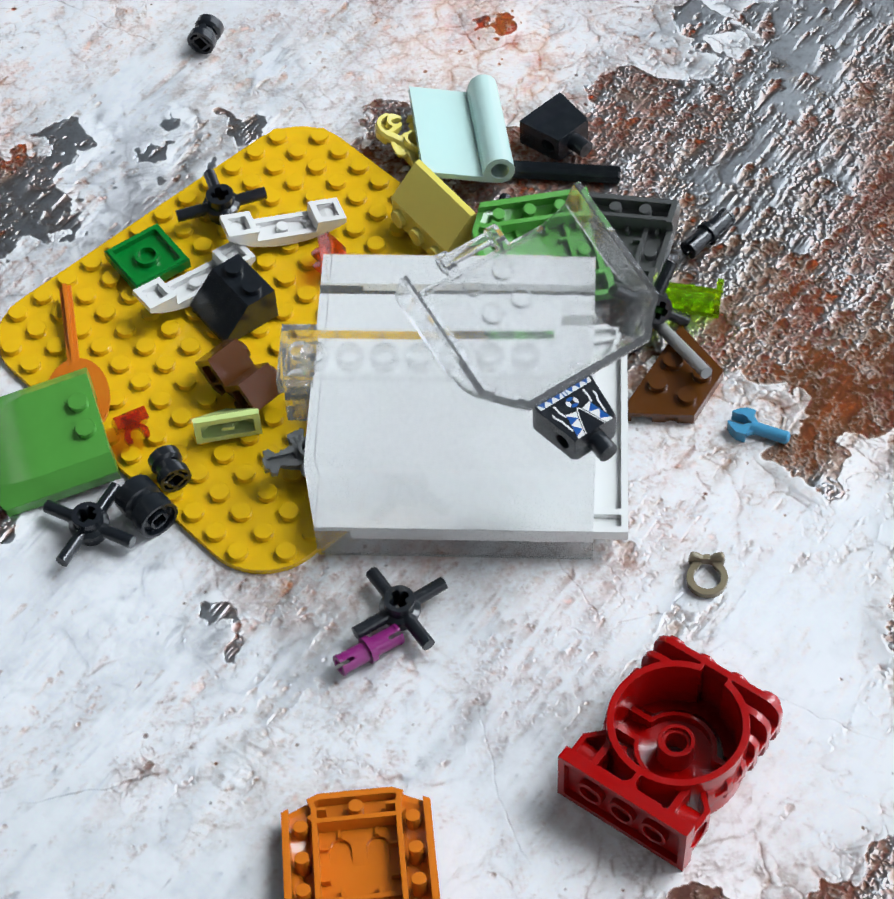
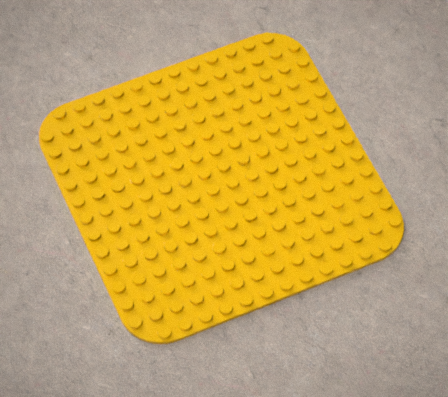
[0,126,570,574]

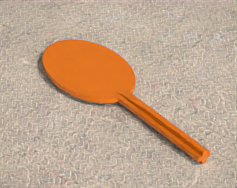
[49,283,111,423]

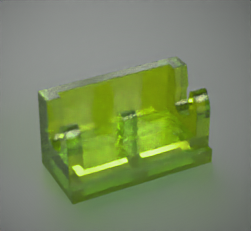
[665,278,725,318]

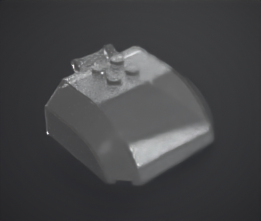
[395,181,659,411]

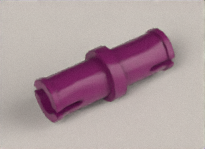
[333,624,405,676]

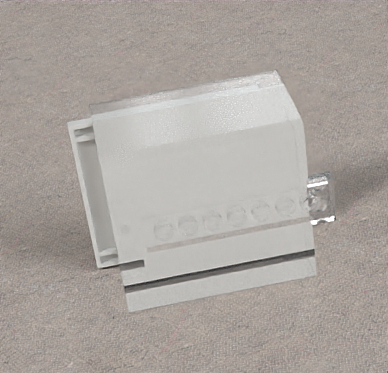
[276,254,628,559]

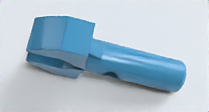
[727,407,791,444]

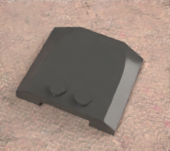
[589,192,680,292]

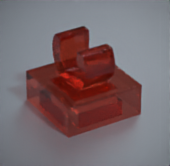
[311,231,349,276]
[111,406,150,447]

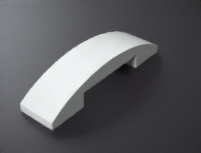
[219,197,347,247]
[133,242,256,313]

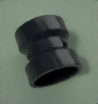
[187,14,224,54]
[148,445,192,492]

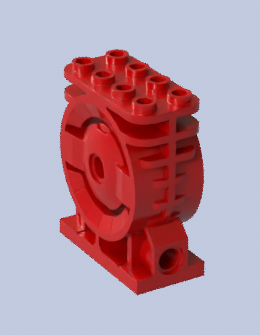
[557,635,783,872]

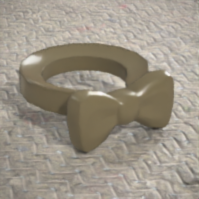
[686,552,728,599]

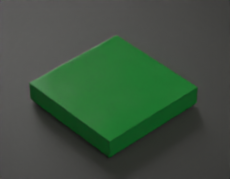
[104,224,191,290]

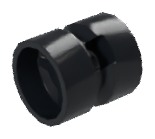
[114,474,178,538]

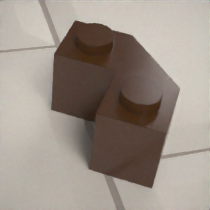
[195,338,286,410]

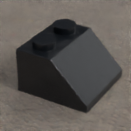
[190,254,278,342]

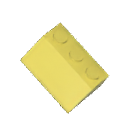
[391,159,476,273]

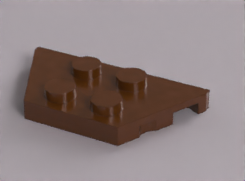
[628,326,724,424]

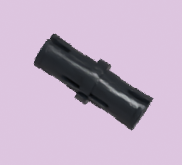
[680,208,736,259]

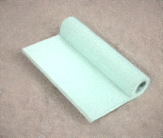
[408,74,515,183]

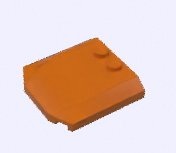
[281,786,440,899]

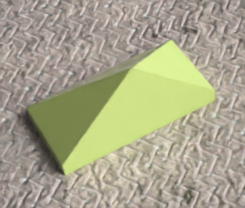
[192,408,263,444]

